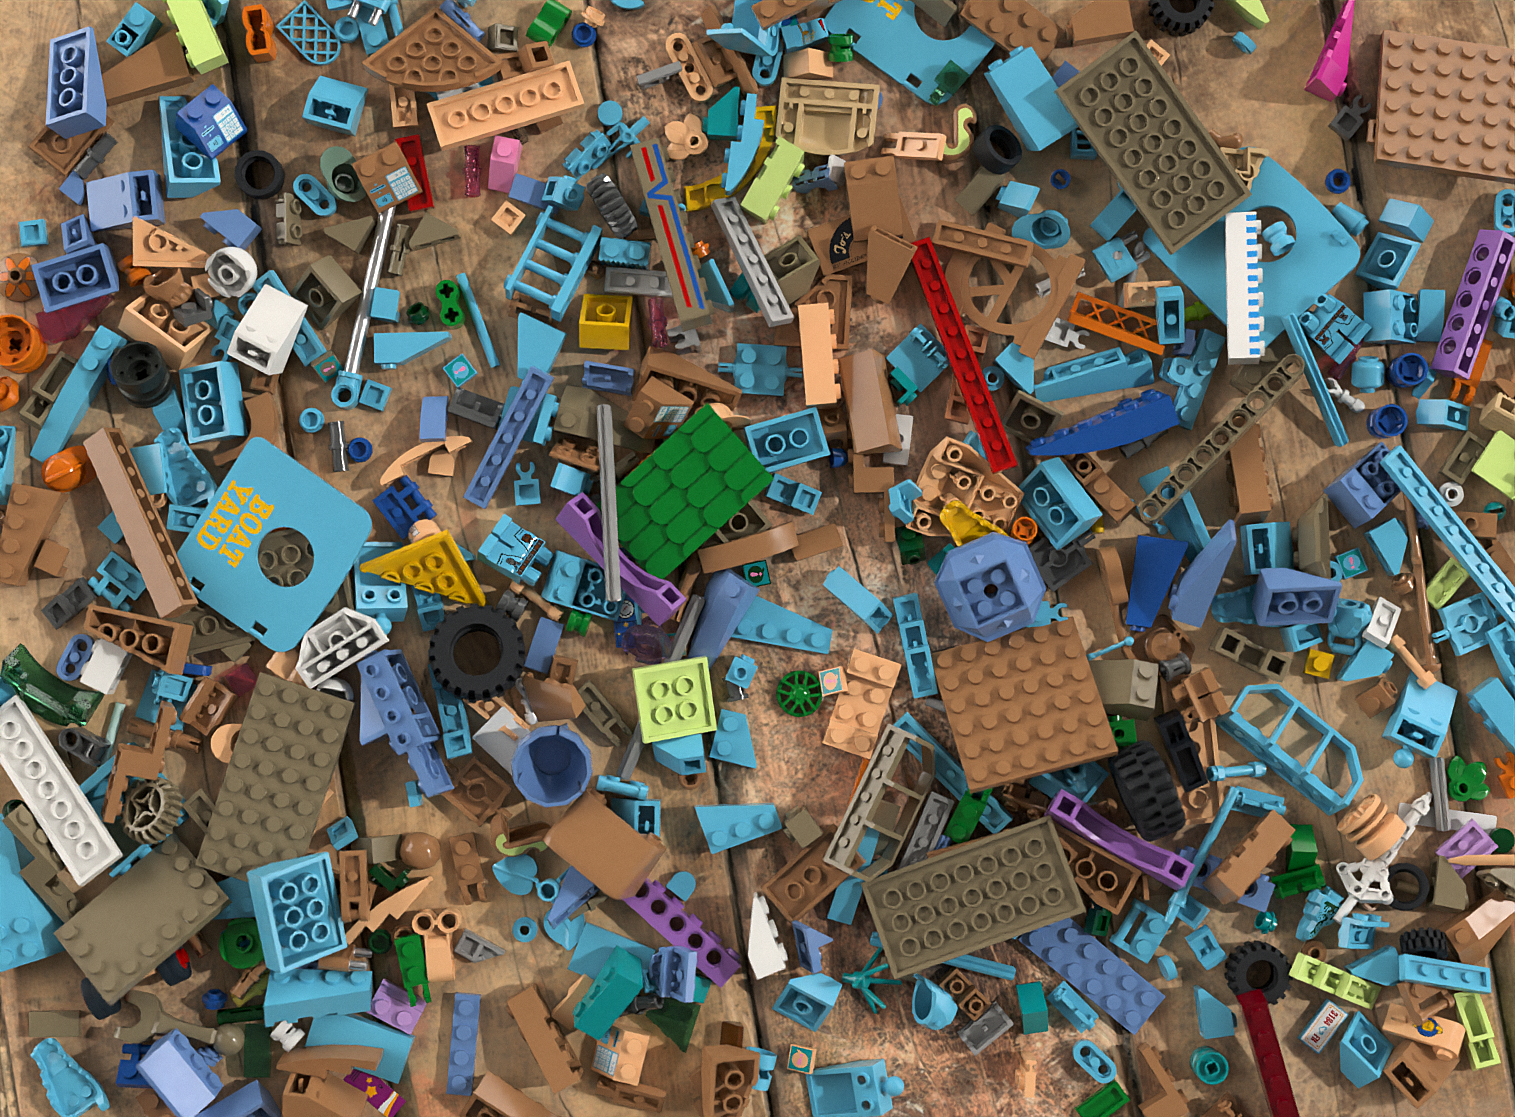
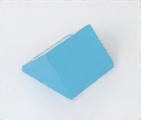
[1355,232,1421,290]

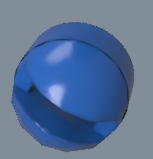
[1050,169,1071,189]
[829,448,848,468]

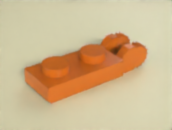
[1448,338,1493,406]

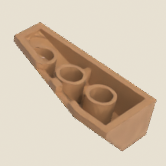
[1053,822,1142,915]
[1436,889,1515,965]
[701,1044,760,1117]

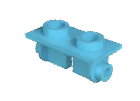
[562,129,612,180]
[1230,786,1286,818]
[1046,980,1099,1034]

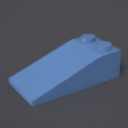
[46,26,107,139]
[1168,519,1237,628]

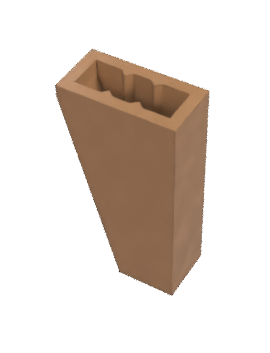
[101,29,196,106]

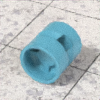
[746,1046,777,1091]

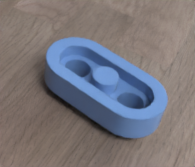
[56,634,95,681]

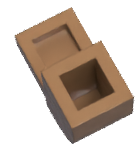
[495,41,554,82]

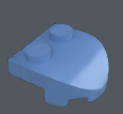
[649,945,697,1003]

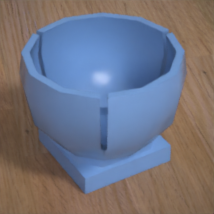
[511,723,593,807]

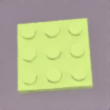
[632,656,717,743]

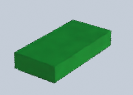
[1075,1079,1130,1117]

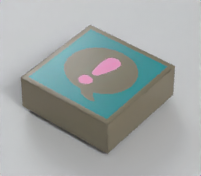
[310,349,345,383]

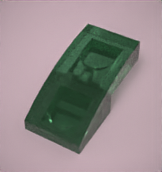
[244,1024,272,1078]

